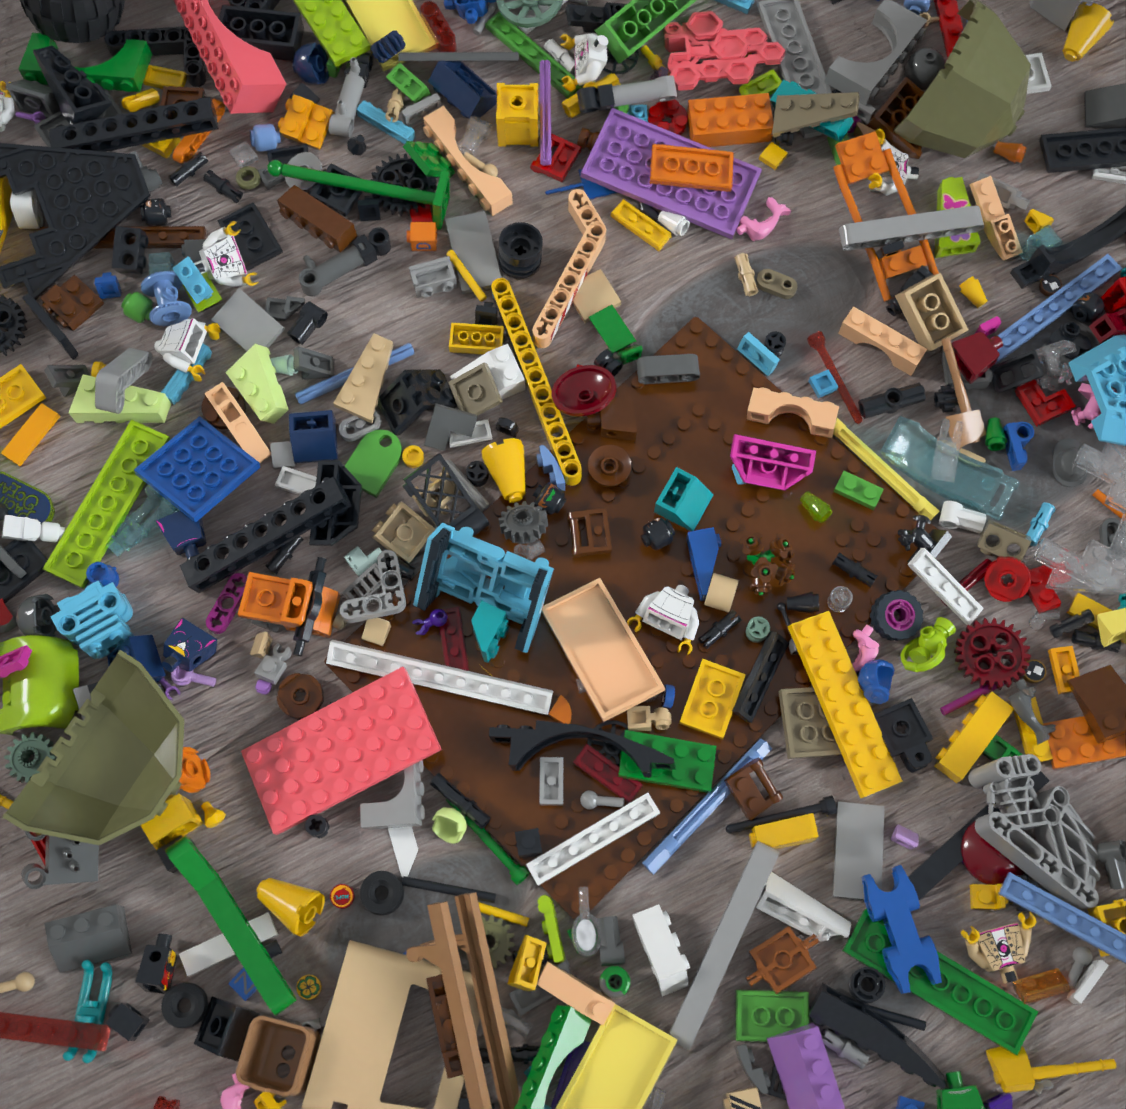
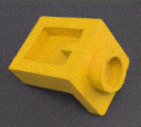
[970,884,1008,910]

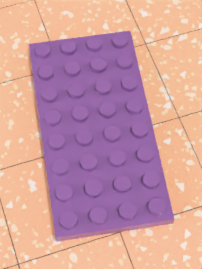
[580,108,762,239]

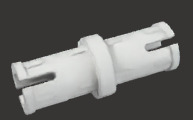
[544,39,575,74]

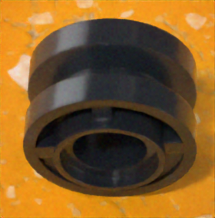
[848,967,886,1004]

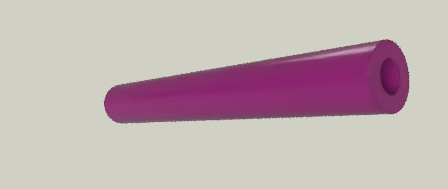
[940,684,1004,716]

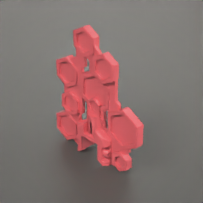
[664,11,786,91]

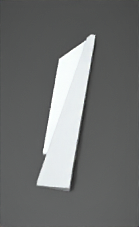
[756,872,851,941]

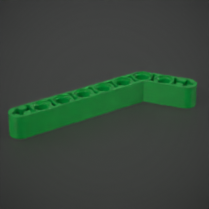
[165,835,297,1016]

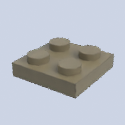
[448,363,503,415]

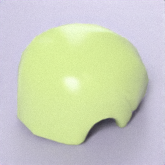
[432,807,467,844]

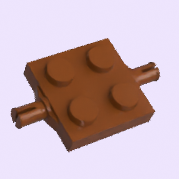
[746,926,820,995]

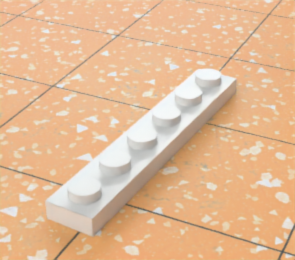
[526,793,660,886]

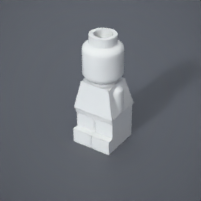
[2,515,65,543]

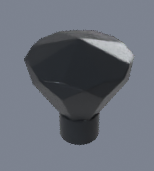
[347,135,366,155]

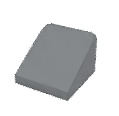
[270,441,295,469]

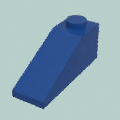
[686,527,721,601]

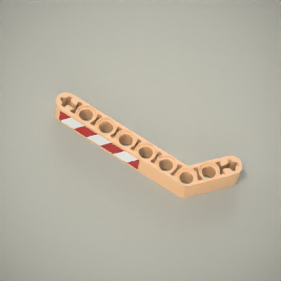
[532,189,606,348]

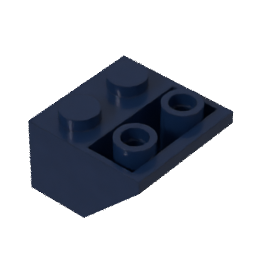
[289,410,338,464]
[107,635,166,683]

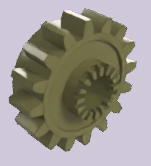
[467,915,515,969]

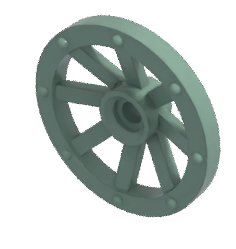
[496,0,563,28]

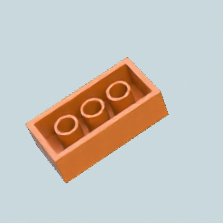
[687,93,774,147]

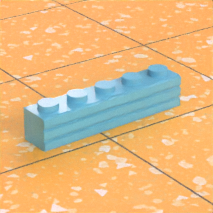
[356,100,415,144]
[161,343,212,405]

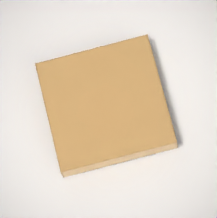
[568,269,621,323]

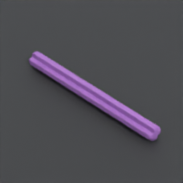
[540,60,551,166]

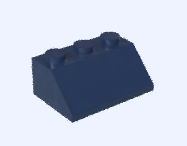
[428,61,497,119]

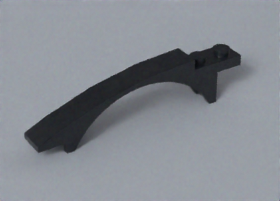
[1010,205,1126,289]
[489,720,676,778]

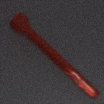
[807,331,863,424]

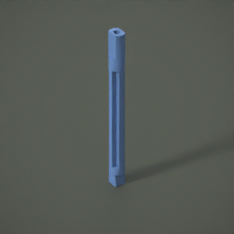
[642,739,772,875]

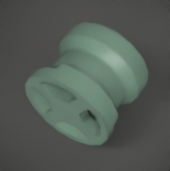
[745,616,770,643]

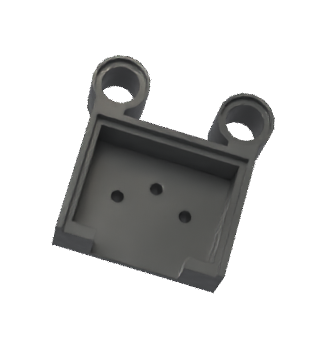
[21,830,99,889]

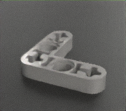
[340,550,406,623]

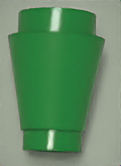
[985,418,1007,451]

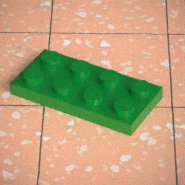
[618,730,717,793]

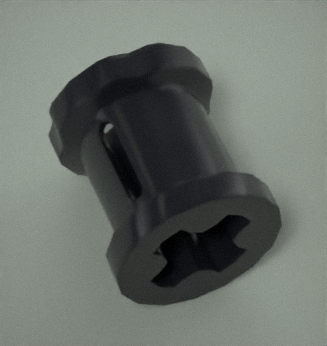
[305,815,330,839]

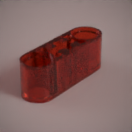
[420,1,457,52]

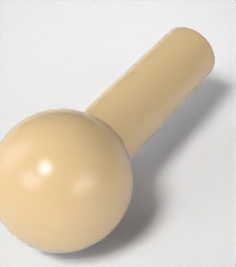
[463,152,498,177]
[0,972,35,993]

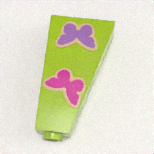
[934,177,981,258]

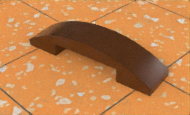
[426,974,463,1079]

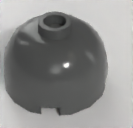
[905,48,946,90]
[16,594,60,637]

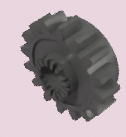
[499,501,548,544]

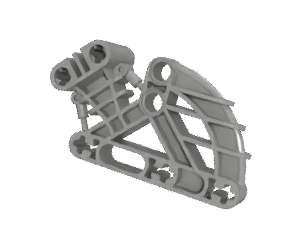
[968,754,1101,910]

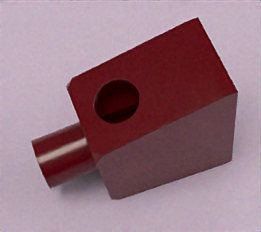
[951,332,1003,384]

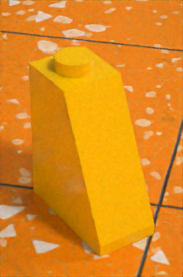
[749,813,819,849]

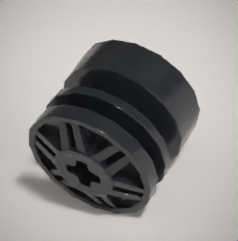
[498,222,543,279]

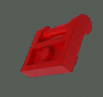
[530,134,581,182]

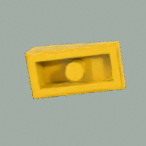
[507,935,547,991]

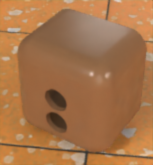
[236,1016,321,1096]

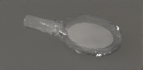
[571,887,602,957]

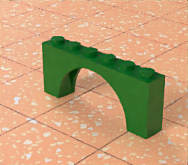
[18,33,152,92]

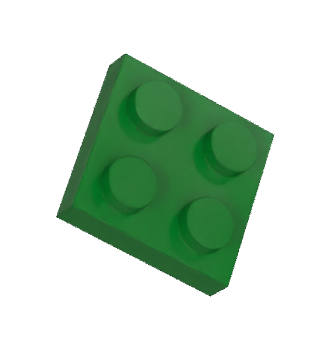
[403,141,455,178]

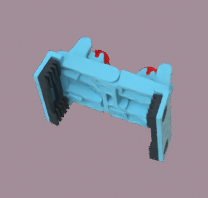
[413,523,554,653]

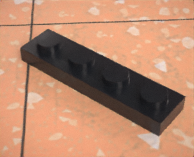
[732,631,789,723]

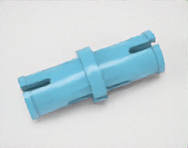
[1026,502,1056,546]

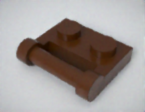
[567,508,612,558]
[724,758,783,820]

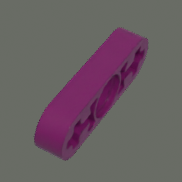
[206,573,247,634]

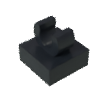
[358,195,381,222]
[475,301,498,326]

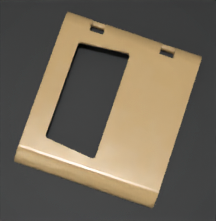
[302,940,480,1109]

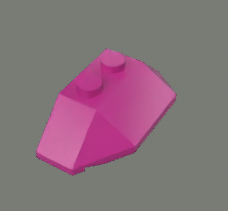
[730,434,816,490]

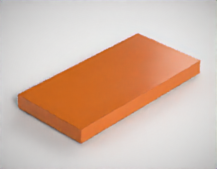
[649,144,734,192]

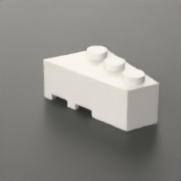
[632,905,690,997]

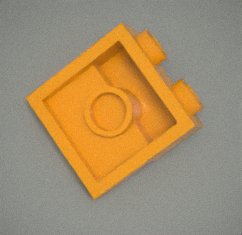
[278,94,335,150]

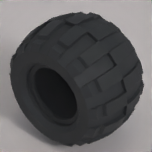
[20,0,125,43]

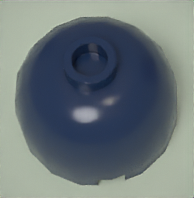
[292,42,329,85]

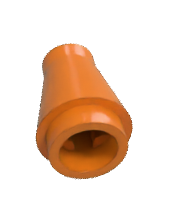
[994,141,1027,163]

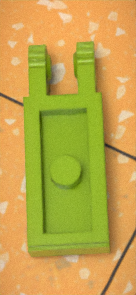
[537,895,566,964]

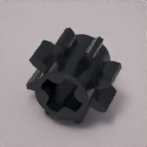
[934,385,959,413]

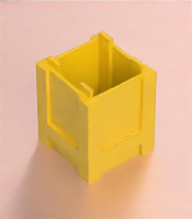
[496,83,539,147]

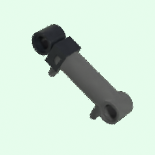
[299,227,391,296]

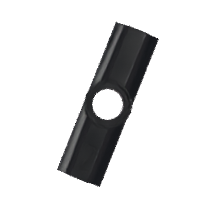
[858,382,926,419]

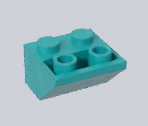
[654,467,714,531]
[471,600,510,663]

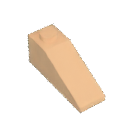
[537,962,615,1025]

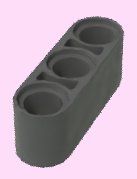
[636,354,700,384]

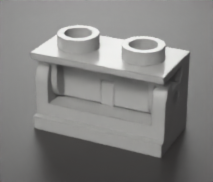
[409,256,457,298]

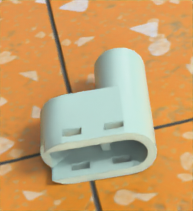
[344,546,382,577]

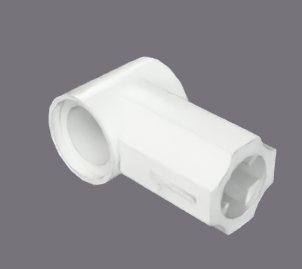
[939,501,986,533]

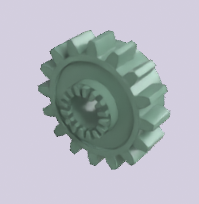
[4,732,57,783]

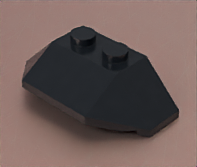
[309,461,362,546]

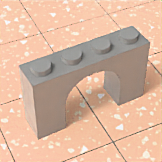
[360,760,425,830]

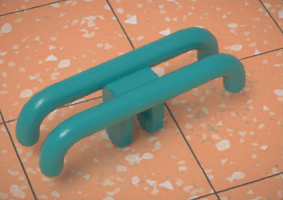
[63,960,113,1063]

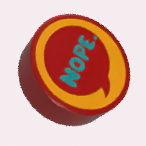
[330,884,355,909]

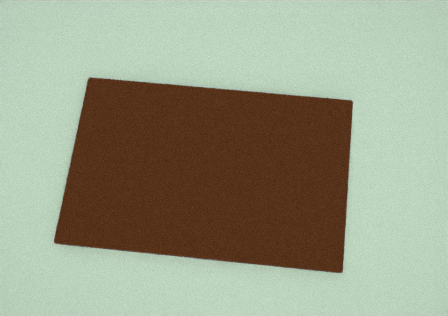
[324,317,949,922]

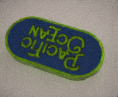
[0,471,55,524]

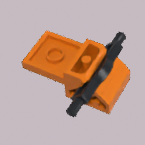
[238,557,340,657]

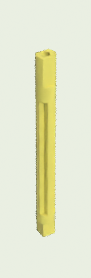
[833,418,940,520]

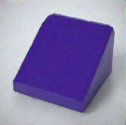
[983,1092,1013,1109]

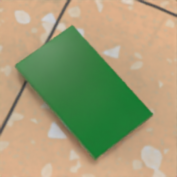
[589,304,636,354]

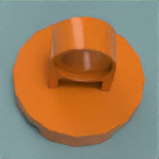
[178,747,210,793]

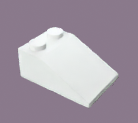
[450,344,525,399]

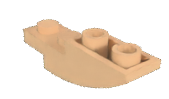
[969,176,1023,260]
[205,382,271,463]

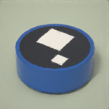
[662,684,675,708]

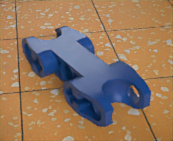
[861,865,942,994]

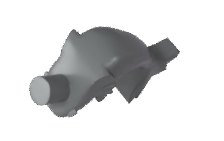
[1008,679,1056,745]

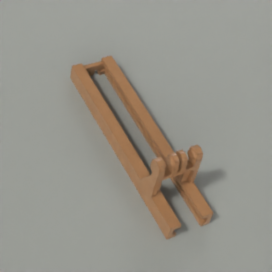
[406,892,520,1109]

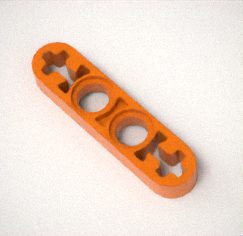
[173,98,226,165]

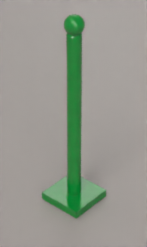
[267,160,450,230]

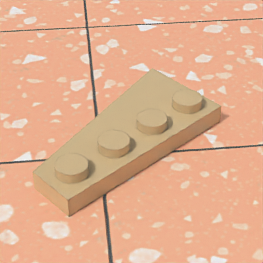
[333,334,393,424]

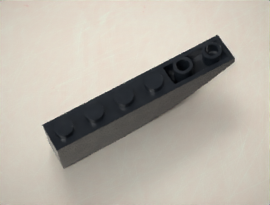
[809,983,946,1089]

